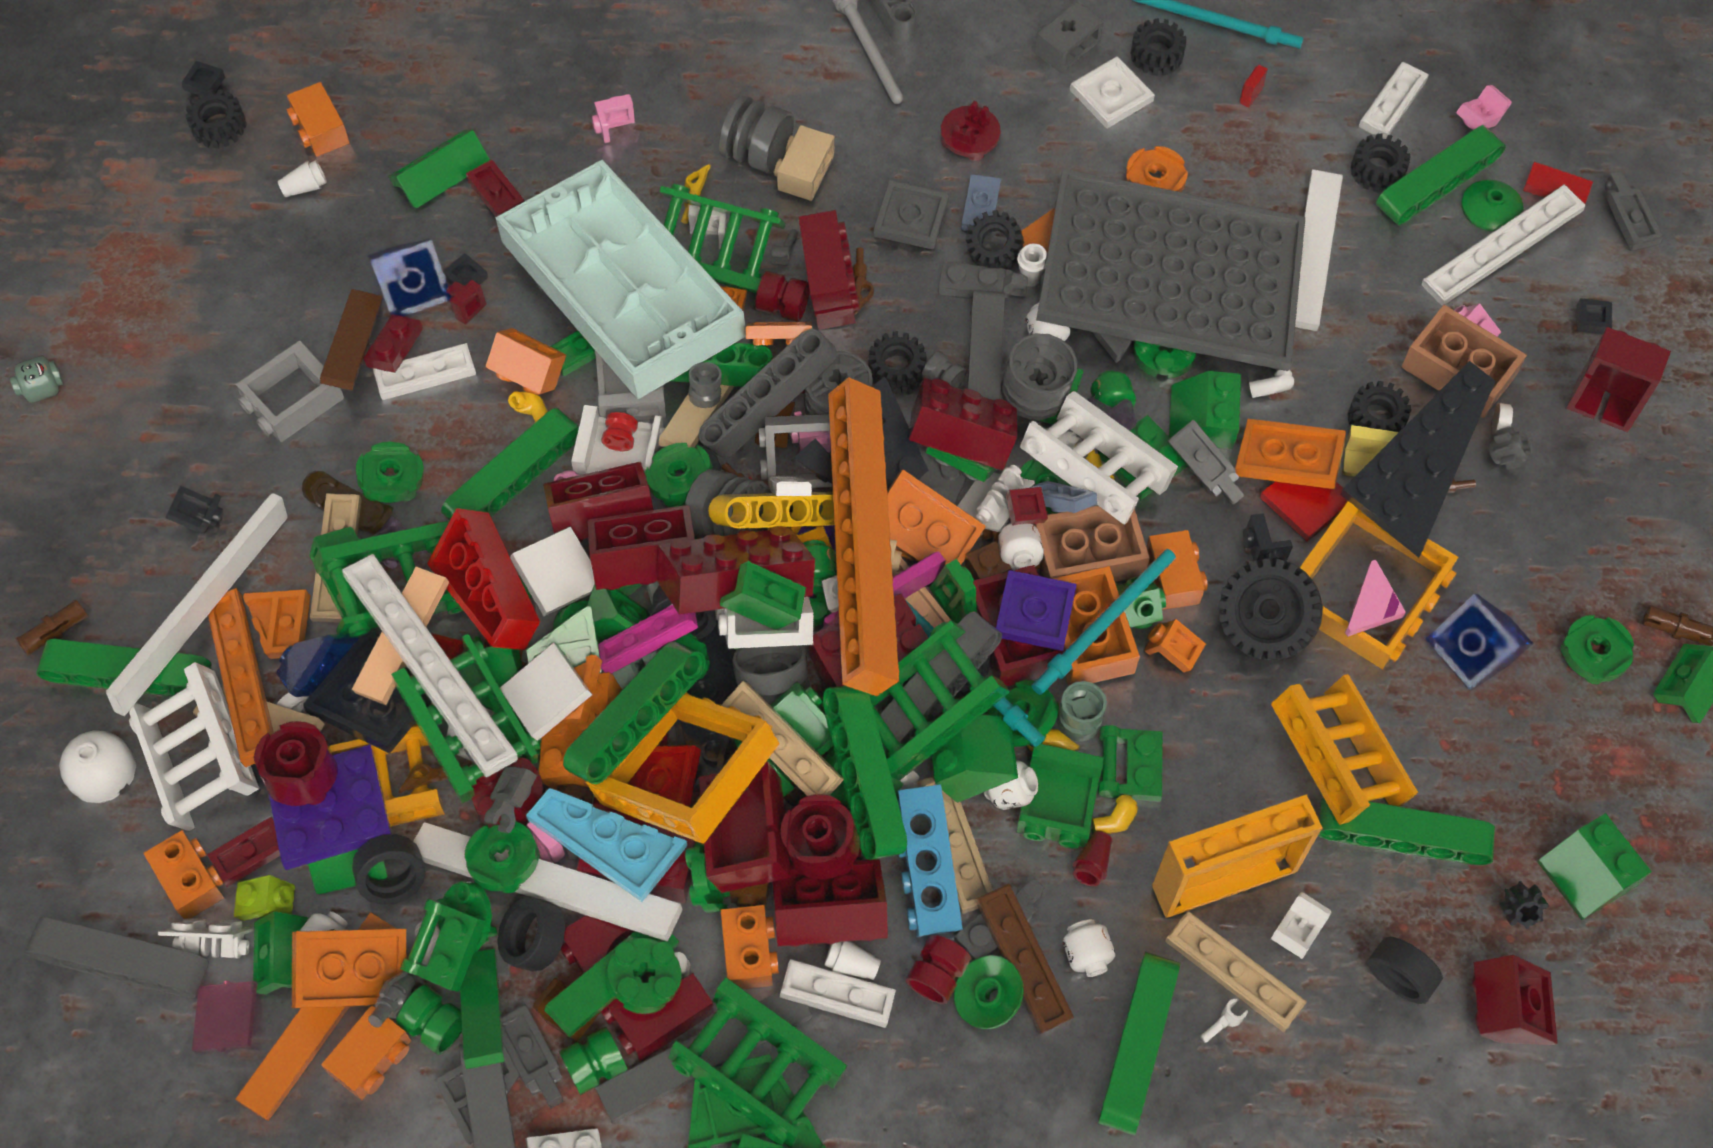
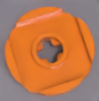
[1126,146,1188,192]

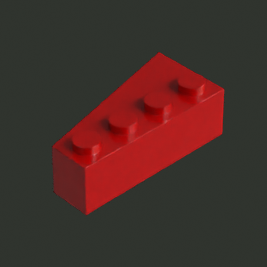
[427,508,540,650]

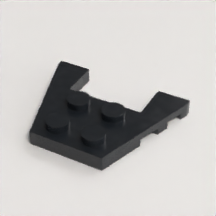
[791,377,928,491]

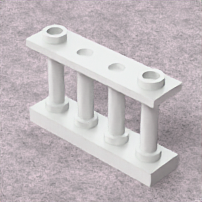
[1020,391,1178,525]
[129,662,259,831]

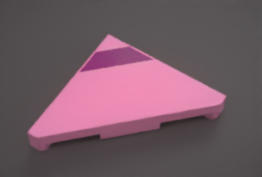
[1345,560,1406,637]

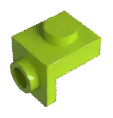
[233,875,295,921]

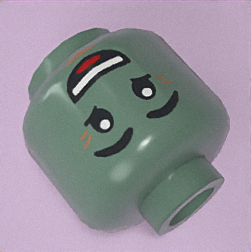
[10,356,63,403]

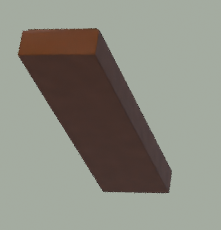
[320,289,383,391]
[975,884,1074,1035]

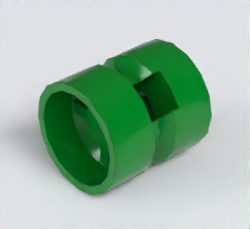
[396,985,462,1055]
[559,1026,628,1095]

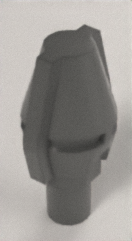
[368,971,415,1027]

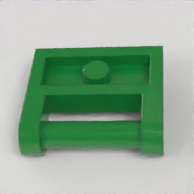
[1098,725,1163,802]
[400,898,486,992]

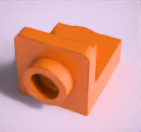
[1144,619,1206,673]

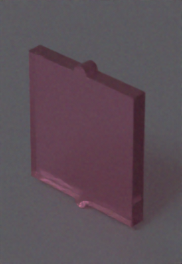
[192,980,257,1053]

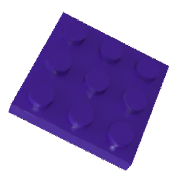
[268,745,392,871]

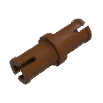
[15,600,88,656]
[1642,605,1713,646]

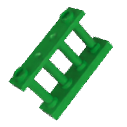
[659,183,786,294]
[313,520,463,637]
[869,620,1010,780]
[391,634,541,804]
[668,977,848,1148]

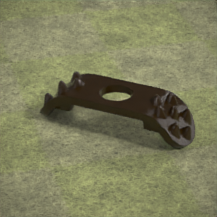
[302,470,393,535]

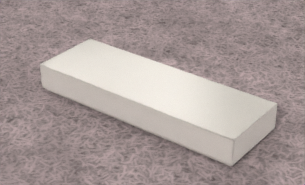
[1359,61,1429,139]
[373,343,476,400]
[768,476,811,496]
[779,959,896,1028]

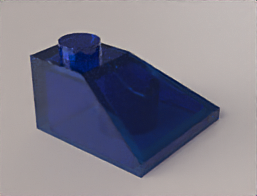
[367,239,452,317]
[1426,594,1534,690]
[276,634,359,697]

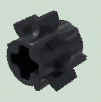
[1499,881,1549,929]

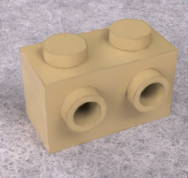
[774,125,834,201]

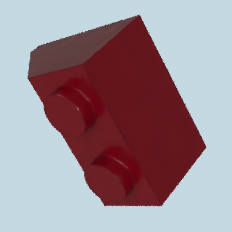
[1472,955,1558,1045]

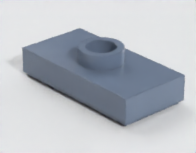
[961,174,1001,234]
[1029,481,1097,513]

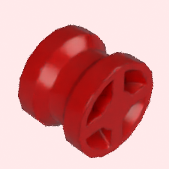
[601,412,638,452]

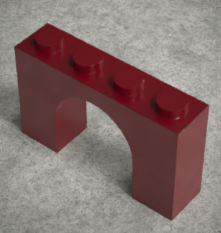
[560,915,715,1062]

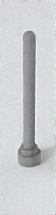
[832,0,903,104]

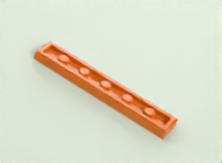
[208,588,274,767]
[235,912,397,1122]

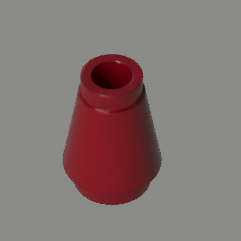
[1072,831,1113,886]

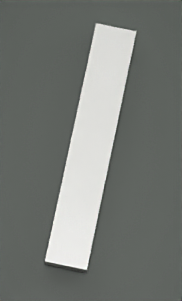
[1295,169,1343,331]
[1422,184,1586,306]

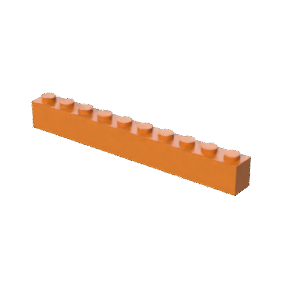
[828,377,899,696]

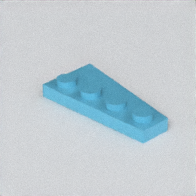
[526,788,687,902]

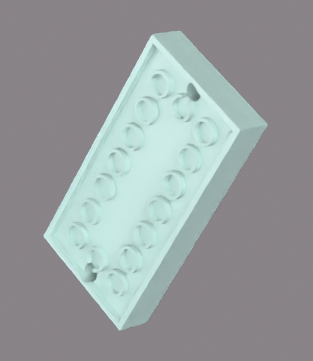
[496,160,746,399]

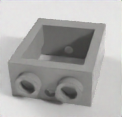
[236,340,344,443]
[759,414,833,488]

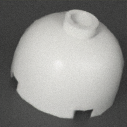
[59,730,136,803]

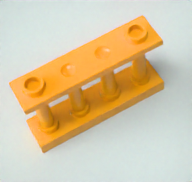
[1271,674,1418,825]
[329,724,445,827]

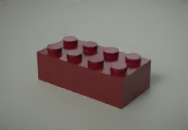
[657,526,815,615]

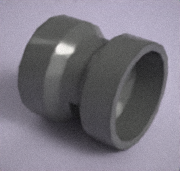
[922,352,967,388]
[689,362,722,408]

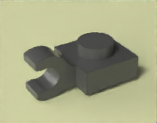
[484,766,537,833]

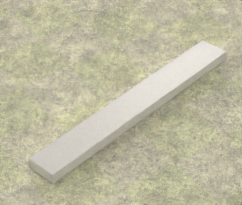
[106,493,288,716]
[342,554,518,778]
[413,822,683,942]

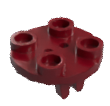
[941,101,1001,161]

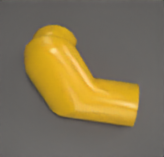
[508,391,548,422]

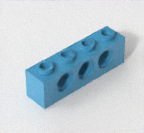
[896,784,963,937]

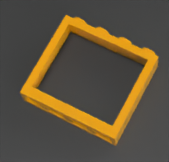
[1300,501,1458,670]
[585,692,780,844]
[1152,794,1323,918]

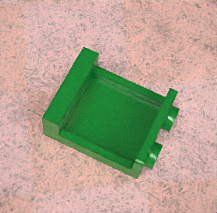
[734,681,833,797]
[1016,744,1104,849]

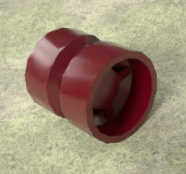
[756,271,810,322]
[905,934,971,1005]

